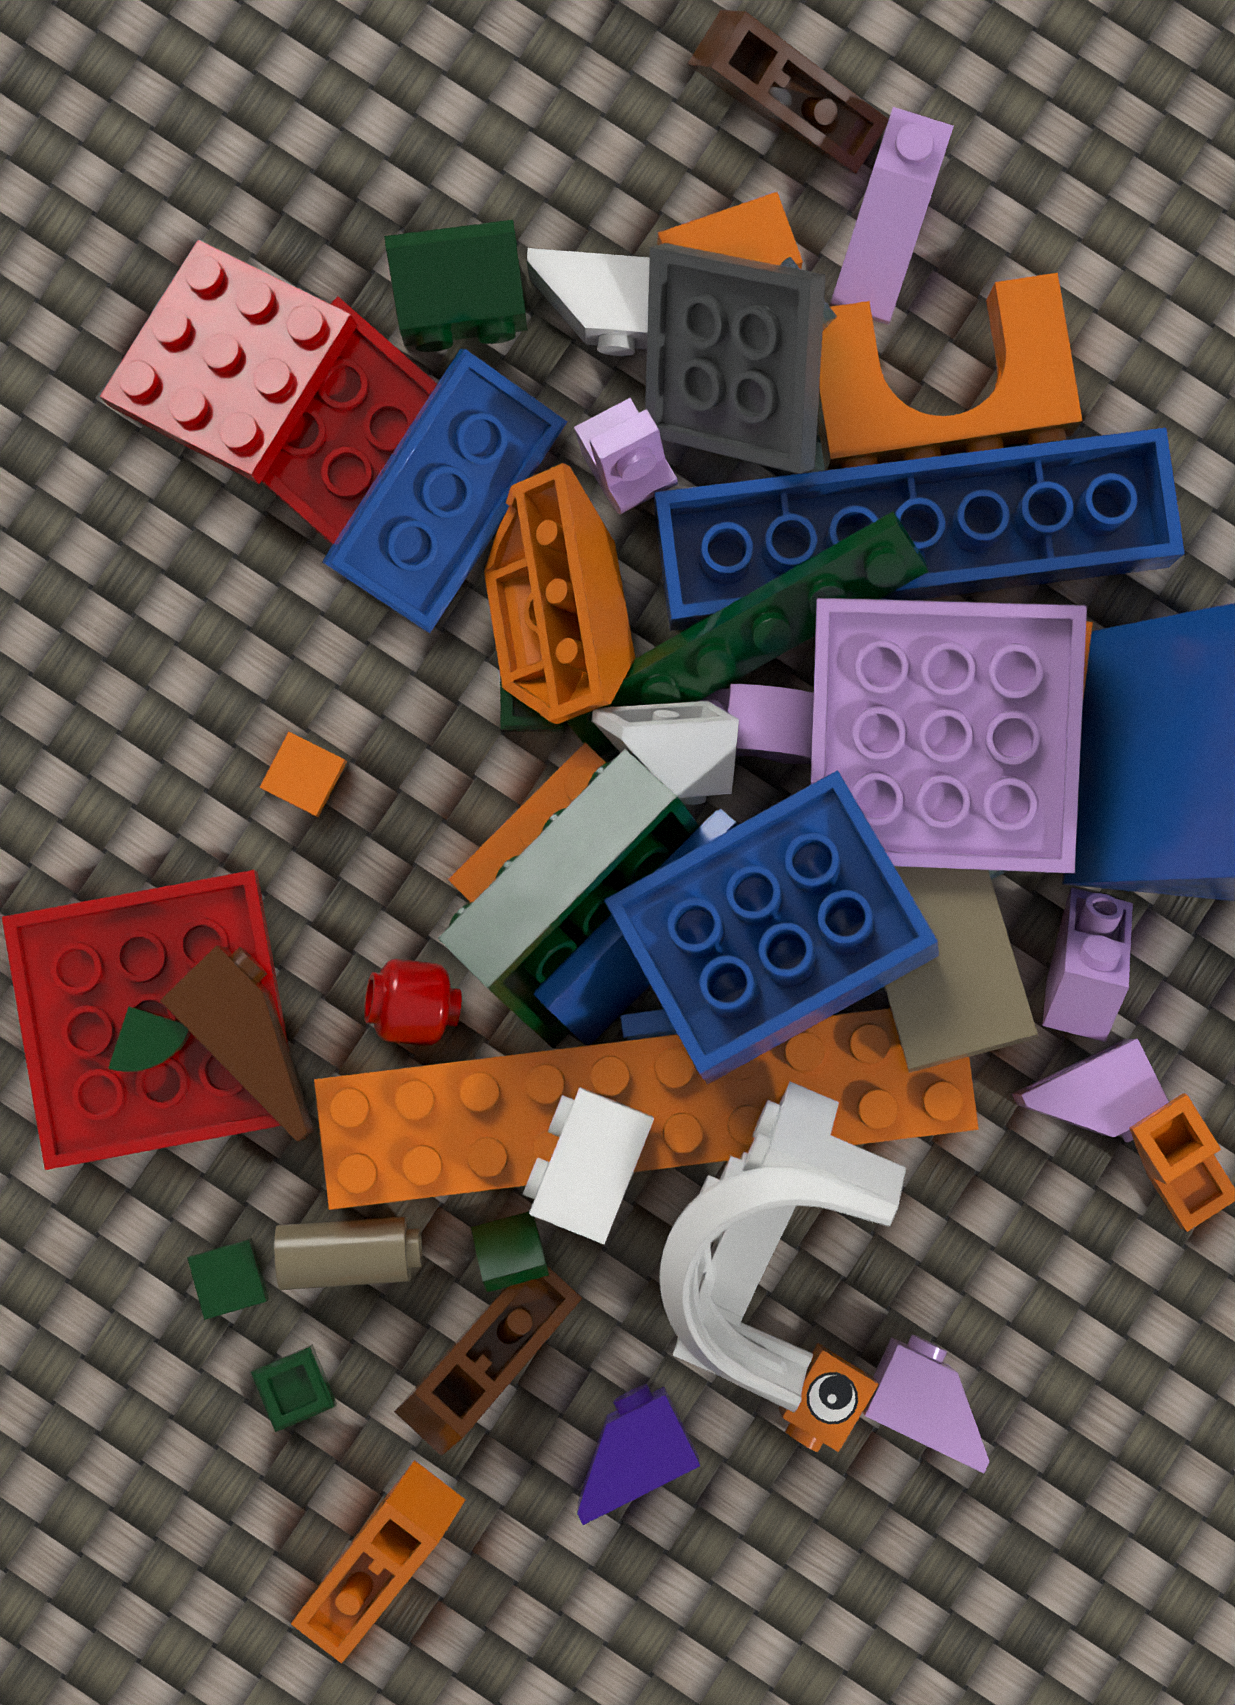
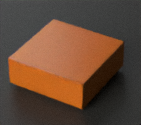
[259,731,347,818]

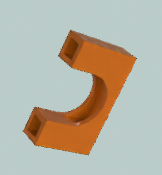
[817,273,1083,471]

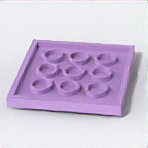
[811,598,1087,873]

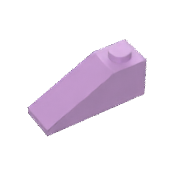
[830,107,954,325]

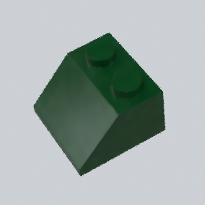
[384,219,528,352]

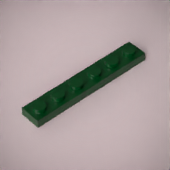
[566,511,929,756]

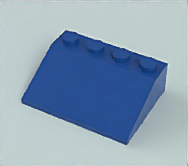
[604,770,939,1085]

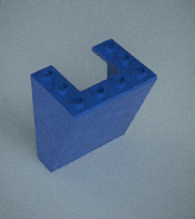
[1062,603,1235,901]

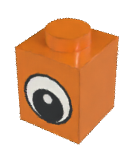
[778,1343,879,1452]

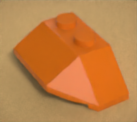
[484,463,635,724]

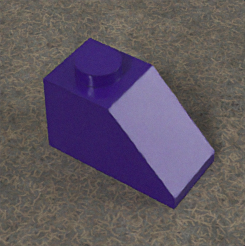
[577,1384,700,1525]

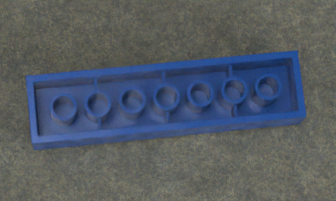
[654,428,1185,631]

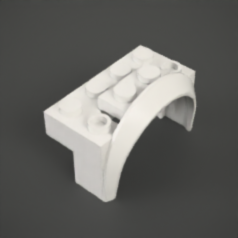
[660,1081,906,1412]

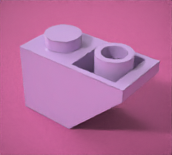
[1043,887,1133,1042]

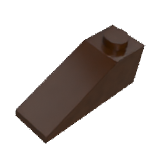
[687,10,889,174]
[160,945,314,1142]
[394,1266,582,1456]

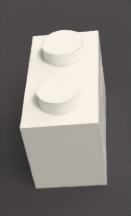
[523,1087,654,1244]

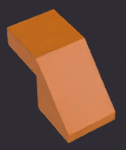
[1129,1093,1235,1232]

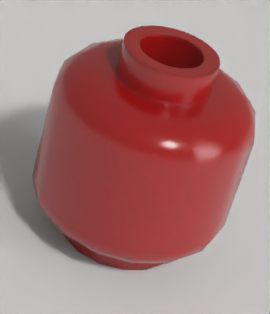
[364,959,462,1046]

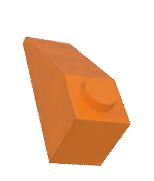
[291,1460,466,1664]

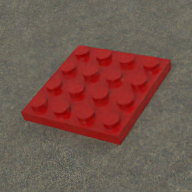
[2,870,289,1170]

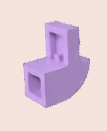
[574,398,678,514]
[698,684,814,764]

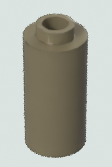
[274,1216,423,1290]

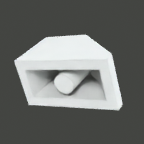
[527,248,650,356]
[592,701,739,805]

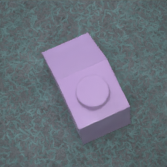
[1012,1039,1169,1142]
[863,1334,989,1473]

